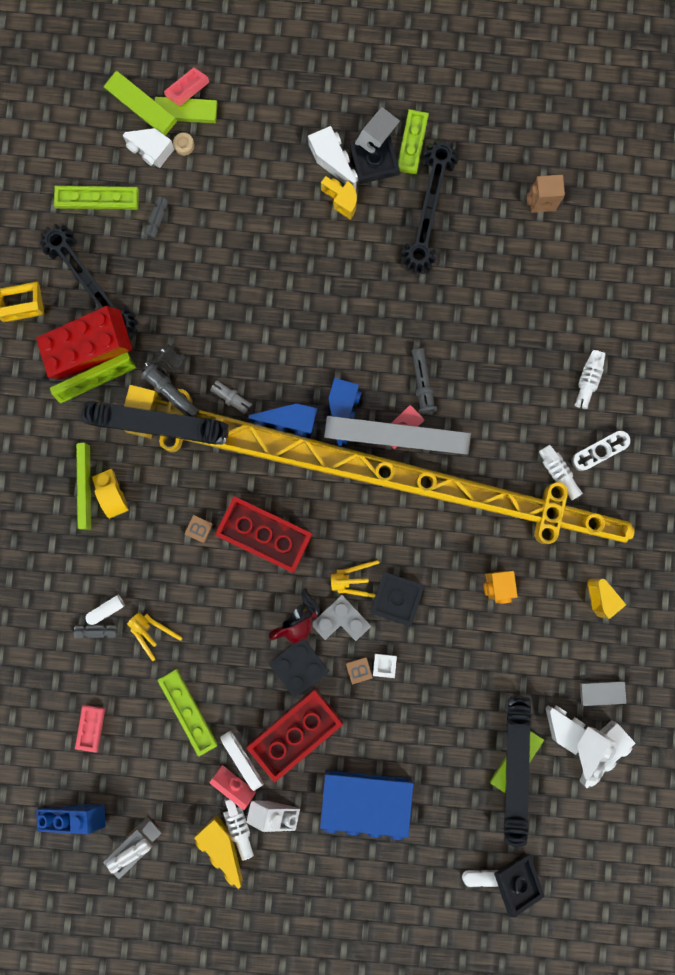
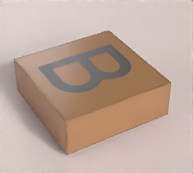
[185,515,214,543]
[346,657,373,684]

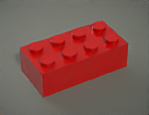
[36,306,133,380]
[215,496,313,573]
[246,688,343,783]

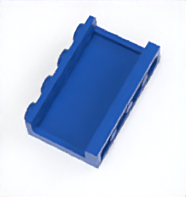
[320,770,413,840]

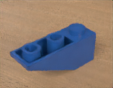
[328,378,362,447]
[249,403,318,437]
[36,804,106,834]

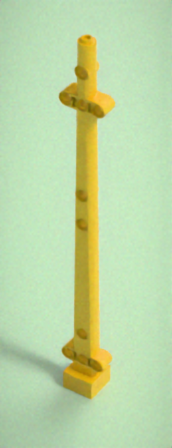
[124,385,635,544]

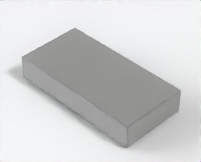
[580,681,626,706]

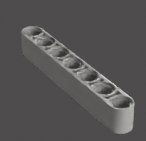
[324,416,471,454]

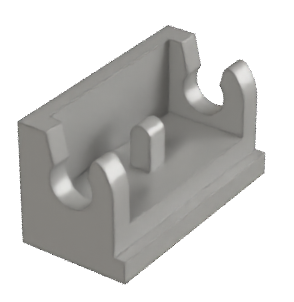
[355,107,400,153]

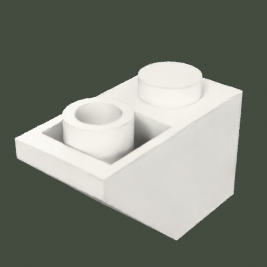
[123,128,174,168]
[546,705,586,755]
[577,727,617,781]
[246,801,300,832]

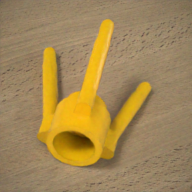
[331,560,379,598]
[127,612,182,661]

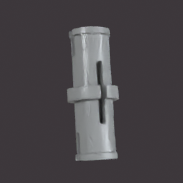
[210,380,253,415]

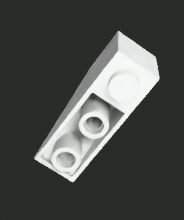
[308,126,358,190]
[580,720,636,788]

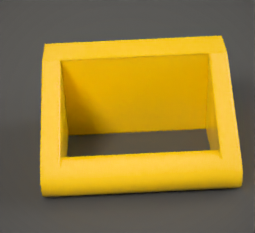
[0,281,45,322]
[587,579,626,619]

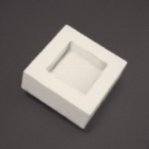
[373,653,397,678]

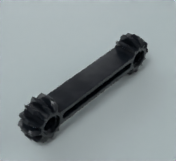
[401,139,459,275]
[40,224,139,340]
[81,401,229,445]
[504,695,531,847]

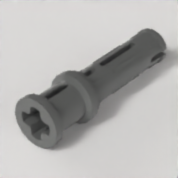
[411,348,437,414]
[141,364,200,417]

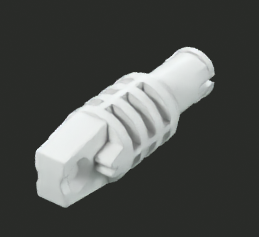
[574,350,605,409]
[539,445,583,501]
[223,798,254,860]

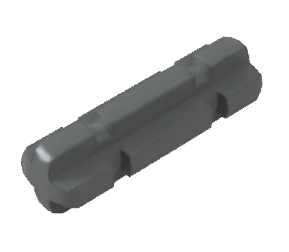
[144,196,168,238]
[74,625,117,638]

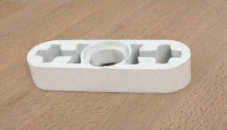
[572,431,630,471]
[220,731,264,791]

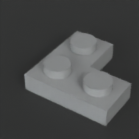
[313,595,371,641]

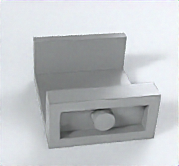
[103,816,162,879]

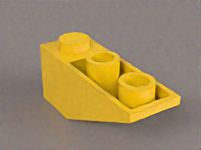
[194,815,243,889]

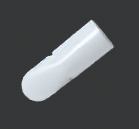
[86,594,125,625]
[462,870,498,887]

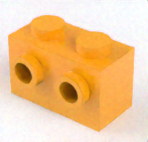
[483,571,518,604]

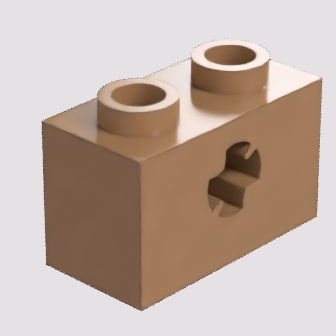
[527,175,565,213]

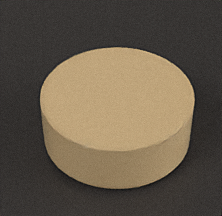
[173,133,195,156]

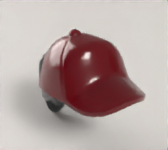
[269,588,320,644]

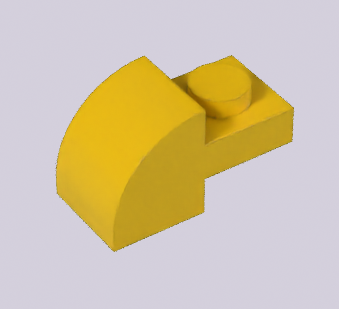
[321,176,357,220]
[92,469,129,519]

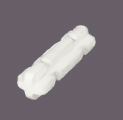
[106,839,151,873]

